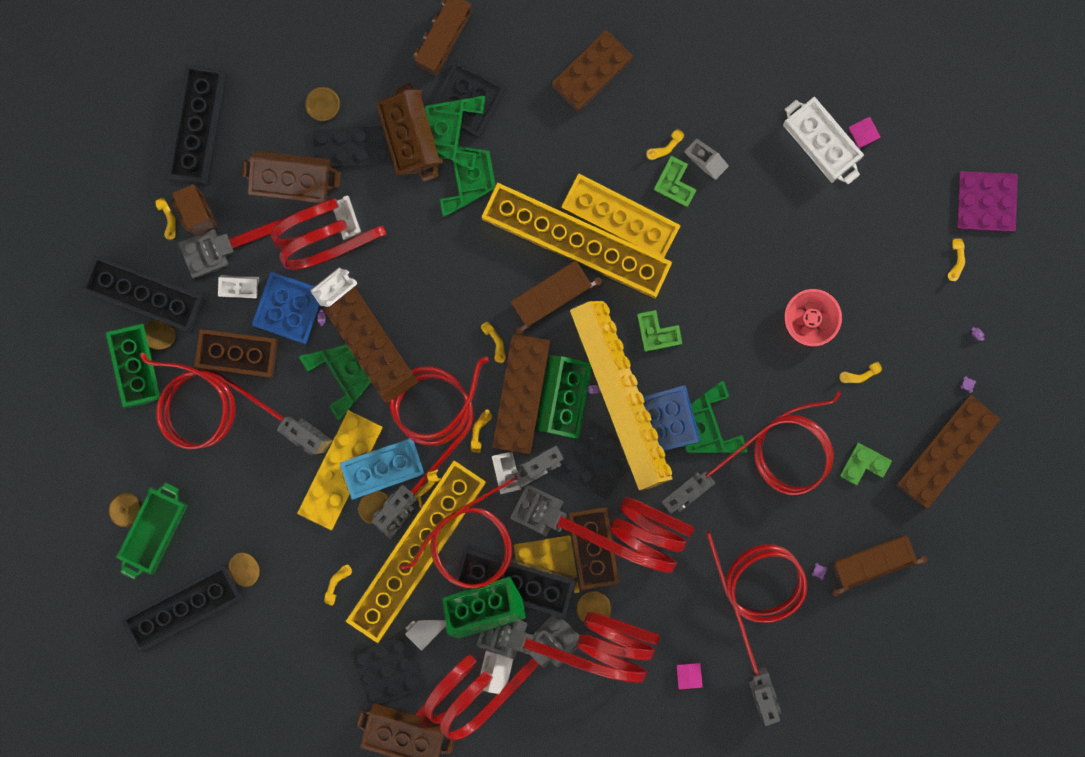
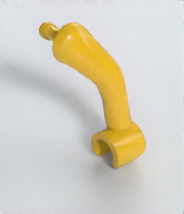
[646,129,684,160]
[155,198,176,240]
[948,238,965,281]
[481,322,506,363]
[840,362,882,383]
[471,409,492,453]
[415,470,441,508]
[324,565,352,605]

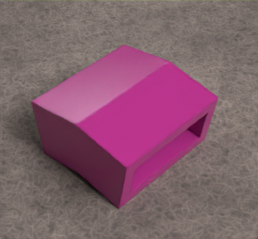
[848,117,880,148]
[677,663,702,689]

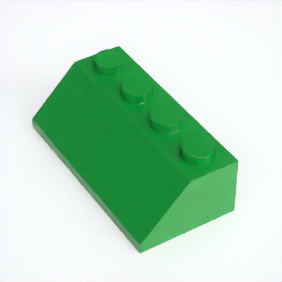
[106,324,160,409]
[535,355,592,439]
[442,577,526,639]

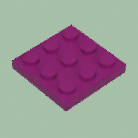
[957,171,1018,232]

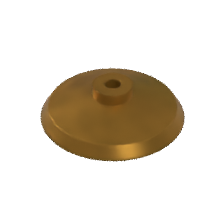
[306,87,340,121]
[144,320,176,349]
[358,491,389,524]
[108,493,142,527]
[229,553,259,587]
[576,591,611,623]

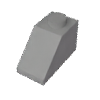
[684,138,728,180]
[405,620,446,651]

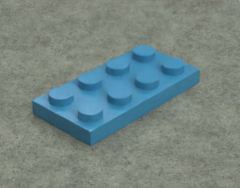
[339,438,425,500]

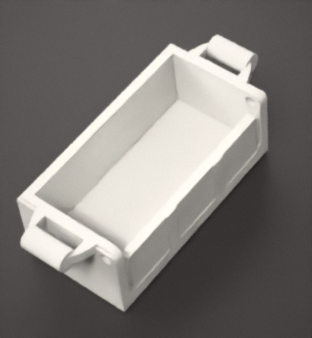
[783,96,864,184]

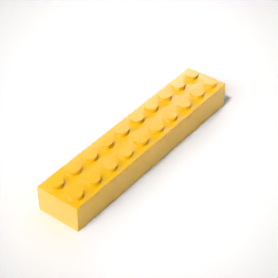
[481,183,672,299]
[570,301,672,490]
[346,461,486,643]

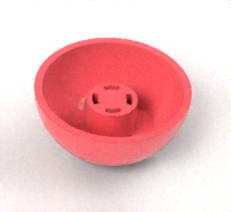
[785,289,842,346]

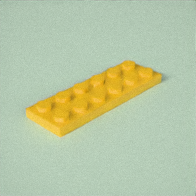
[561,174,681,258]
[297,410,383,530]

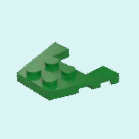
[425,96,486,171]
[438,147,496,217]
[299,345,372,421]
[685,381,748,453]

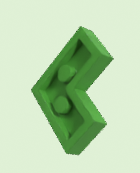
[654,156,696,208]
[637,310,682,352]
[840,442,892,486]

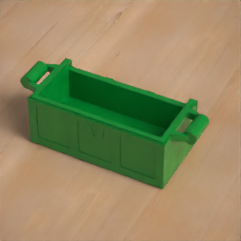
[116,482,188,580]

